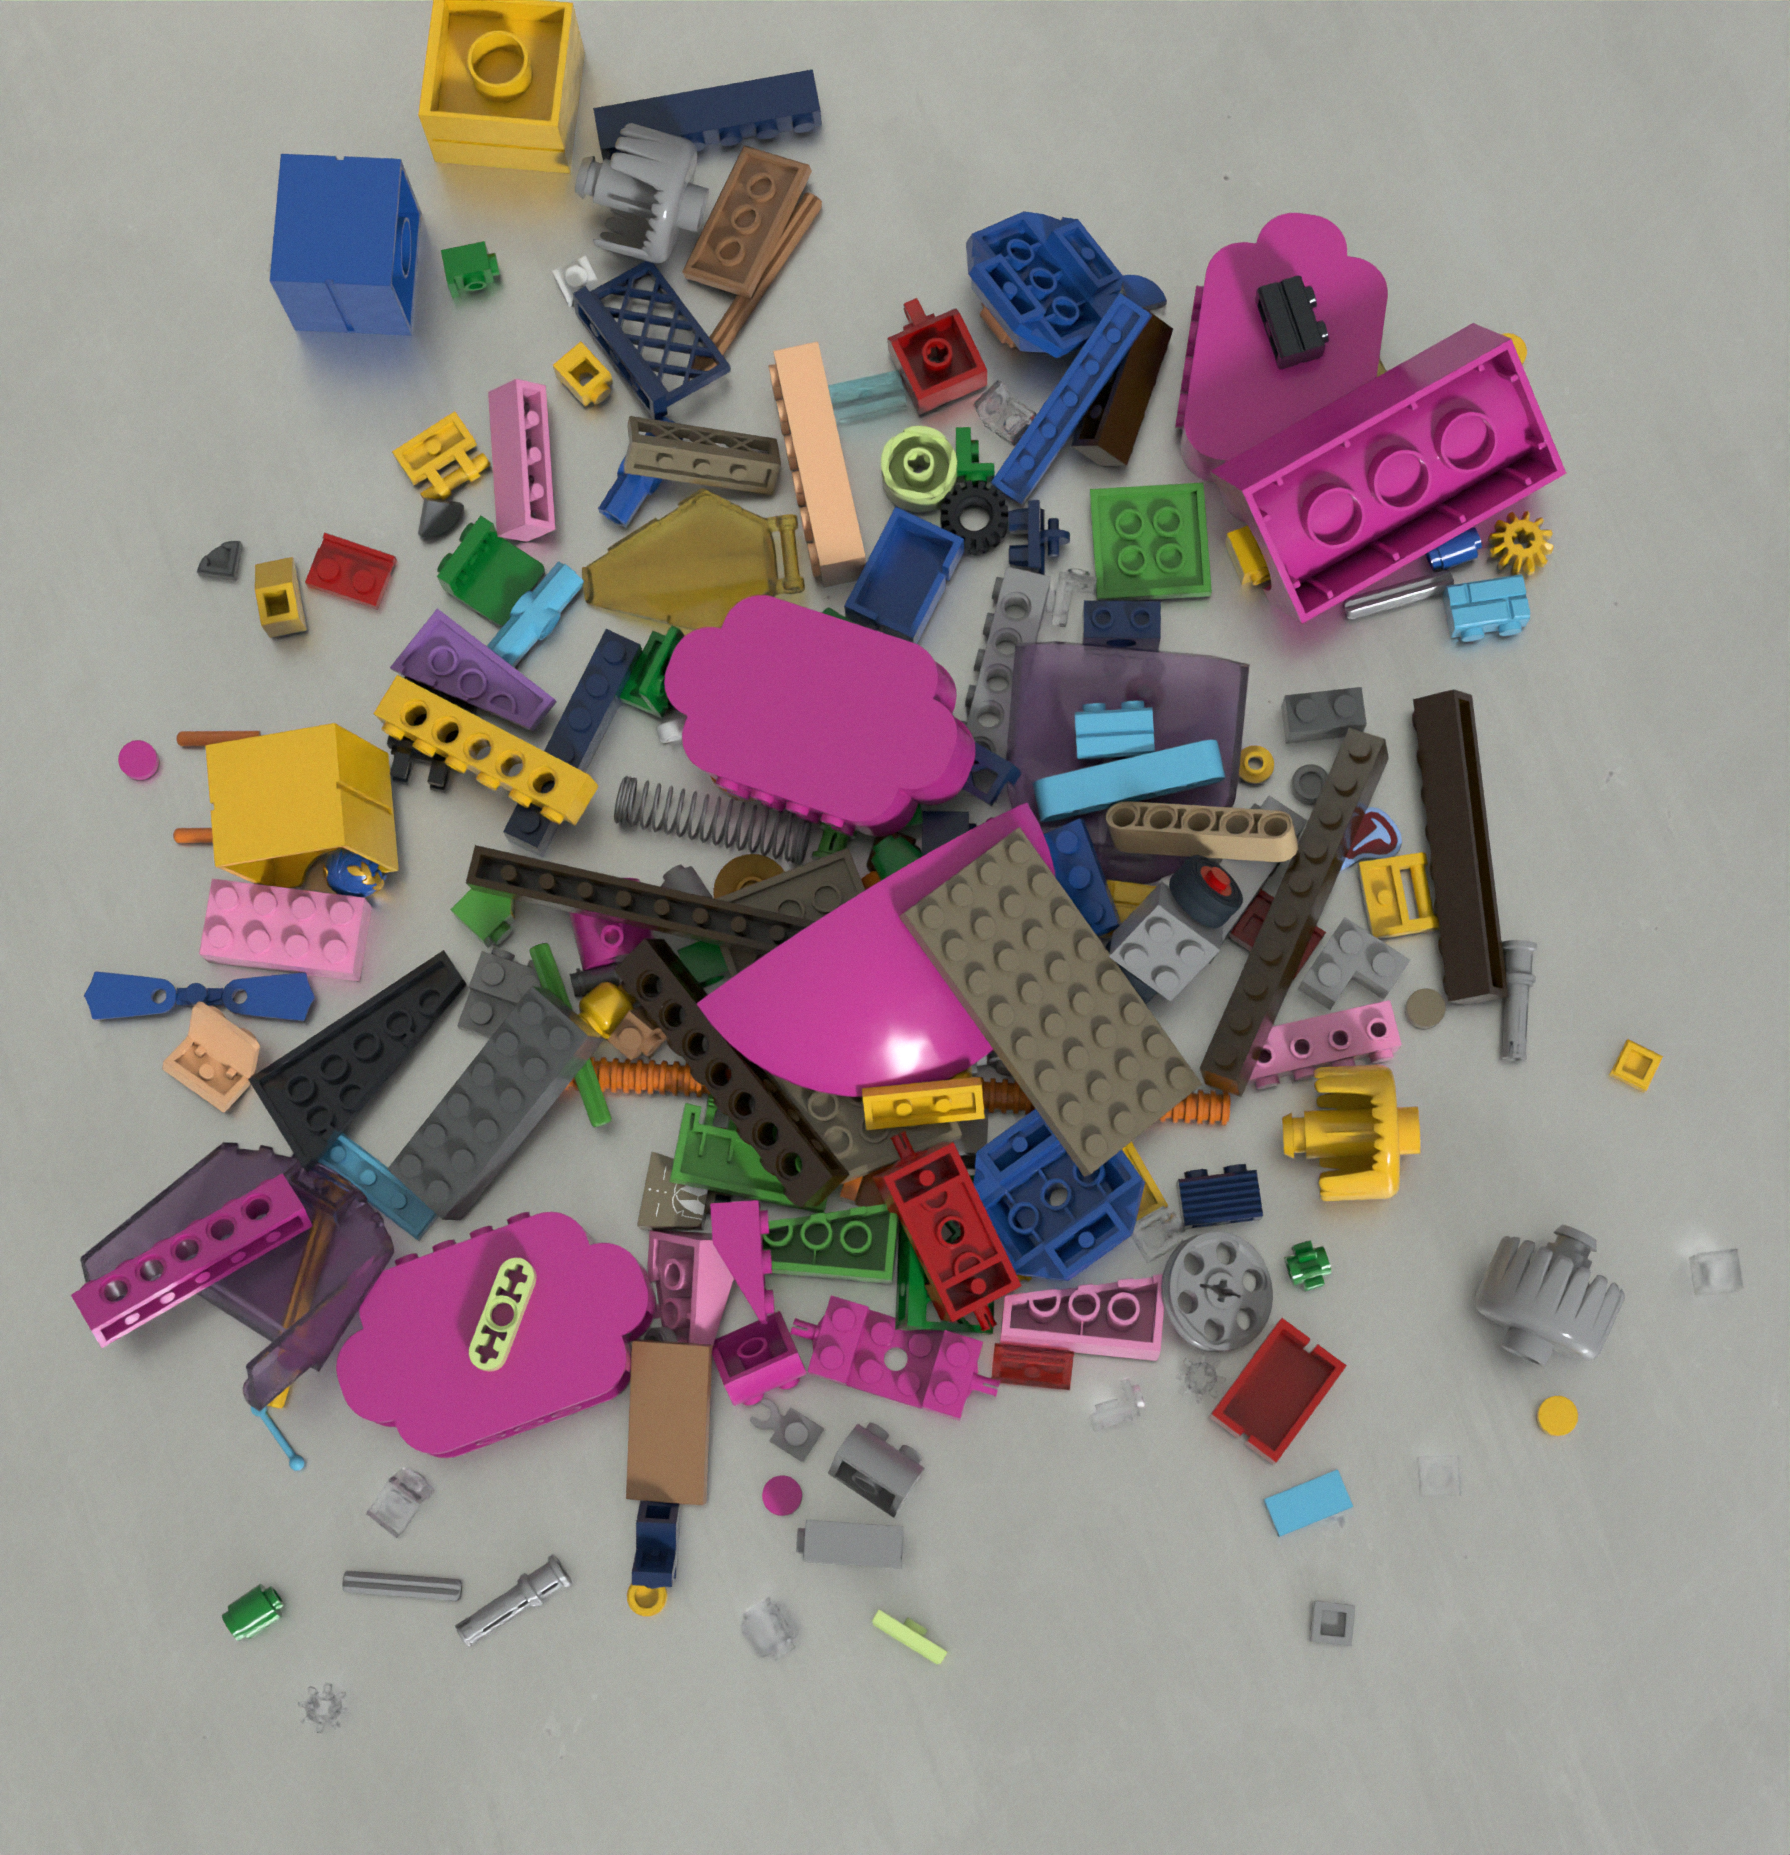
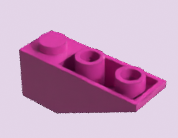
[710,1200,775,1324]

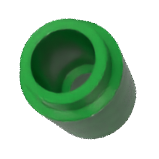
[222,1584,284,1641]

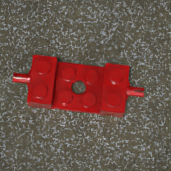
[873,1131,1022,1331]

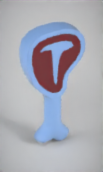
[1340,807,1402,871]

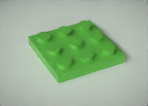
[1089,482,1212,601]

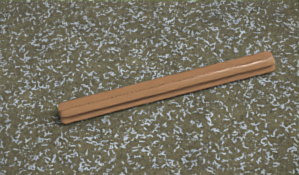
[693,192,822,371]

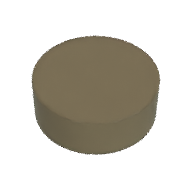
[1405,988,1446,1029]

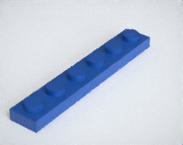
[991,293,1152,505]

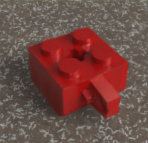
[887,298,987,415]

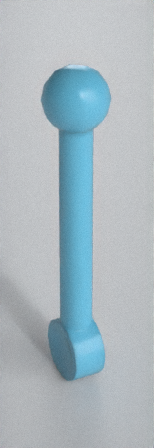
[251,1400,304,1471]

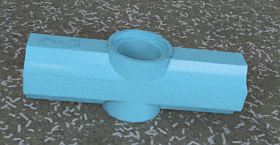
[487,561,584,667]

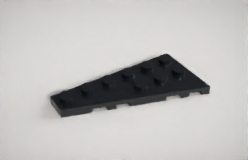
[248,950,467,1173]

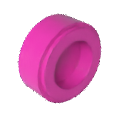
[118,740,159,780]
[762,1475,803,1516]

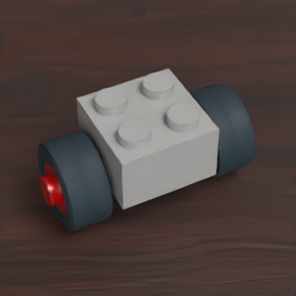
[1105,855,1243,1004]

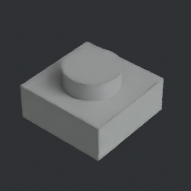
[1310,1601,1355,1646]

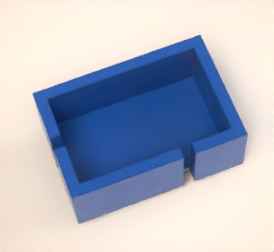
[844,506,964,644]

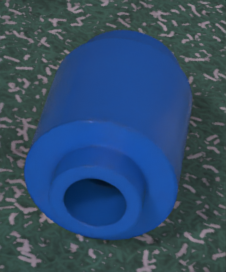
[1425,527,1482,571]

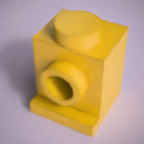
[553,341,613,407]

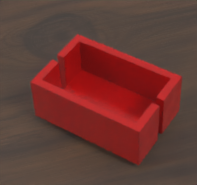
[1208,1318,1347,1465]

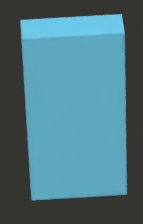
[1263,1469,1353,1537]

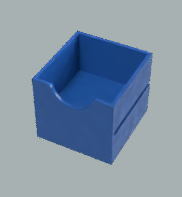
[269,154,422,336]

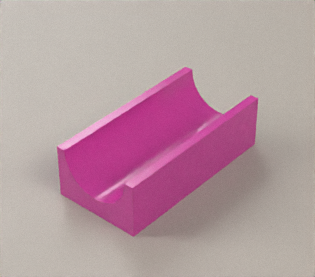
[1210,323,1567,624]

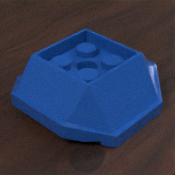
[966,211,1123,359]
[973,1109,1145,1281]

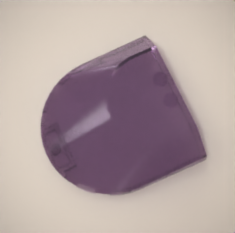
[1006,641,1250,885]

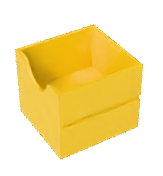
[418,0,585,174]
[205,723,399,888]

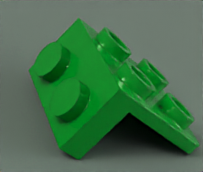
[437,515,545,627]
[619,625,685,719]

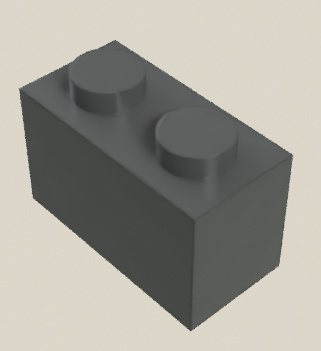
[1281,687,1367,744]

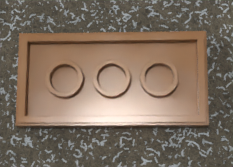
[682,145,812,299]
[626,1339,713,1505]

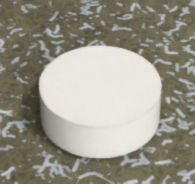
[656,717,687,743]

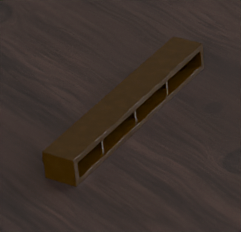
[1412,689,1508,1005]

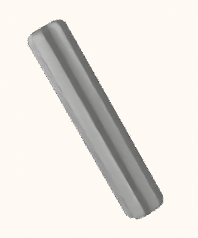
[1343,570,1454,619]
[342,1571,461,1601]

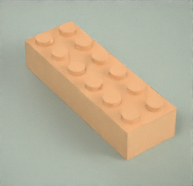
[768,342,866,588]

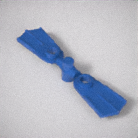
[84,971,315,1021]

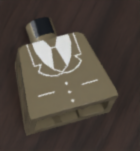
[637,1152,733,1231]

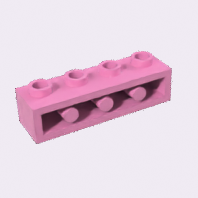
[488,379,555,542]
[1247,1000,1402,1089]

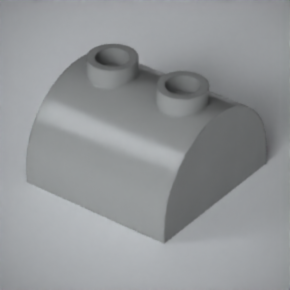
[828,1422,925,1518]

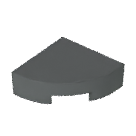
[418,497,464,537]
[197,541,243,581]

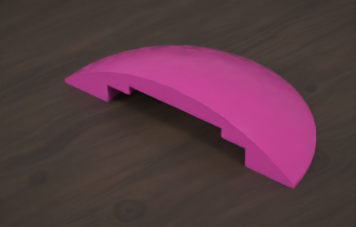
[696,802,1056,1097]

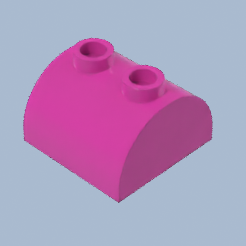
[569,878,655,971]
[712,1311,807,1406]

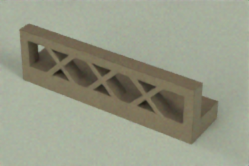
[624,416,781,495]

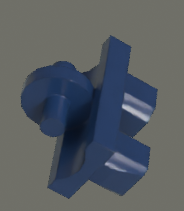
[1008,500,1070,575]

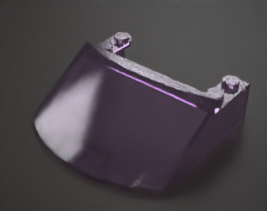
[80,1142,395,1411]

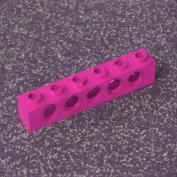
[71,1173,312,1348]

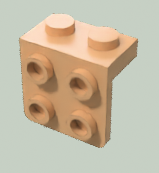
[162,1001,260,1113]

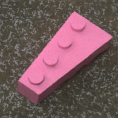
[1000,1274,1164,1361]

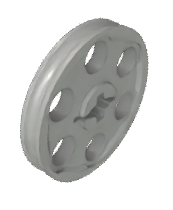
[1161,1231,1273,1352]

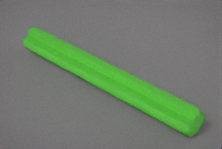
[529,943,612,1127]

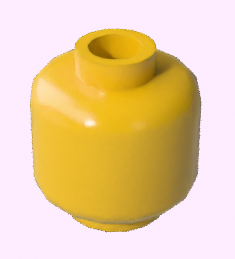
[578,982,636,1039]

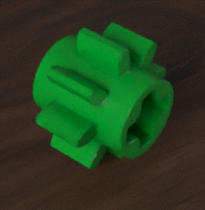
[1284,1240,1332,1291]

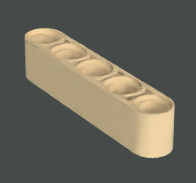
[1106,801,1298,862]

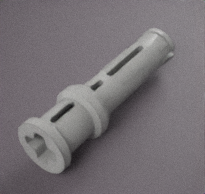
[1501,940,1537,1060]
[455,1554,572,1647]

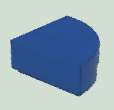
[1122,275,1167,310]

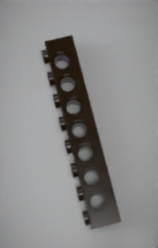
[614,938,850,1208]

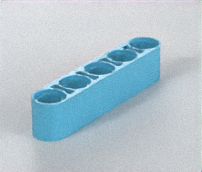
[1032,740,1226,822]

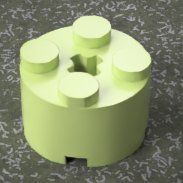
[881,426,957,512]

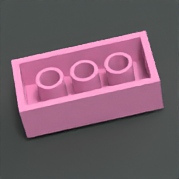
[199,879,372,982]

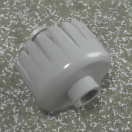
[575,123,709,264]
[1474,1225,1625,1367]

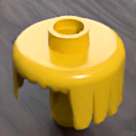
[1282,1065,1420,1201]

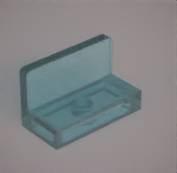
[828,370,907,425]

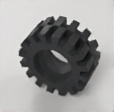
[940,481,1008,555]

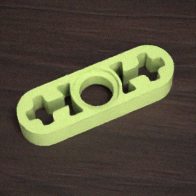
[469,1258,537,1372]

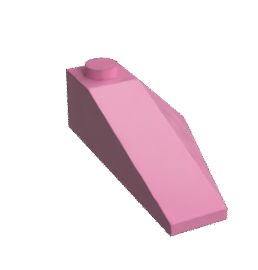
[647,1230,734,1348]

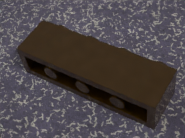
[1071,308,1173,466]

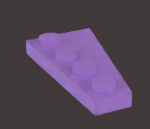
[390,608,557,731]

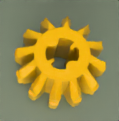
[1488,511,1554,576]

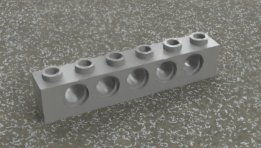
[958,566,1051,803]

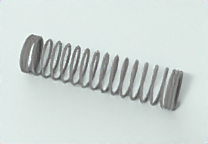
[614,776,812,865]

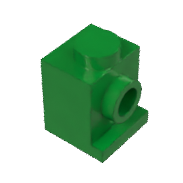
[441,241,500,298]

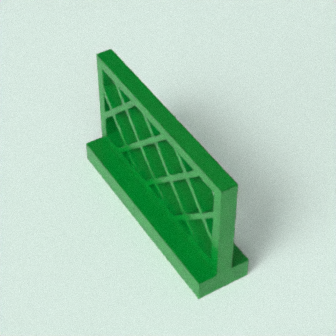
[895,1175,994,1335]

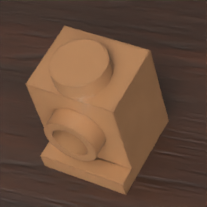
[607,1006,667,1060]

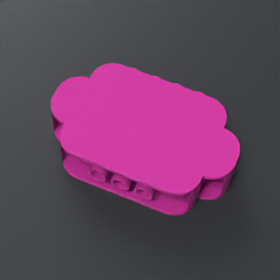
[1175,213,1388,523]
[664,595,976,837]
[336,1212,657,1458]

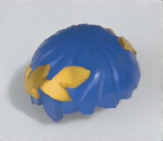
[323,848,387,898]

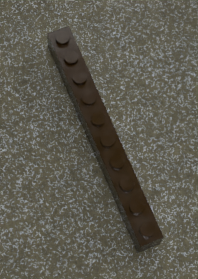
[1200,728,1389,1097]
[466,845,816,956]

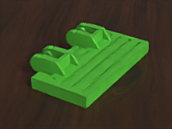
[669,1094,828,1213]

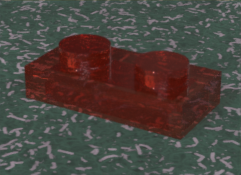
[991,1343,1074,1390]

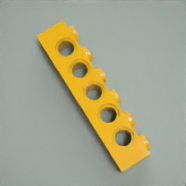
[373,675,599,826]

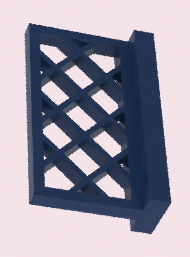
[573,261,731,420]

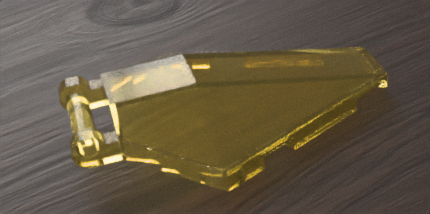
[582,488,805,631]

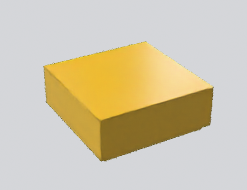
[1609,1039,1663,1093]

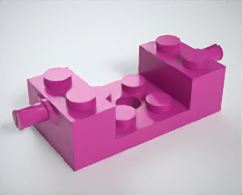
[790,1295,1001,1421]

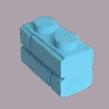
[1443,574,1530,642]
[1075,701,1155,760]

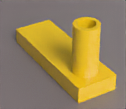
[862,1067,985,1130]

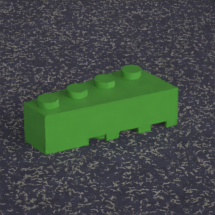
[762,1204,899,1284]

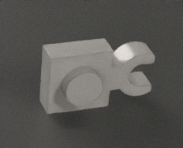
[750,1398,824,1463]

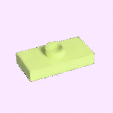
[872,1609,948,1665]

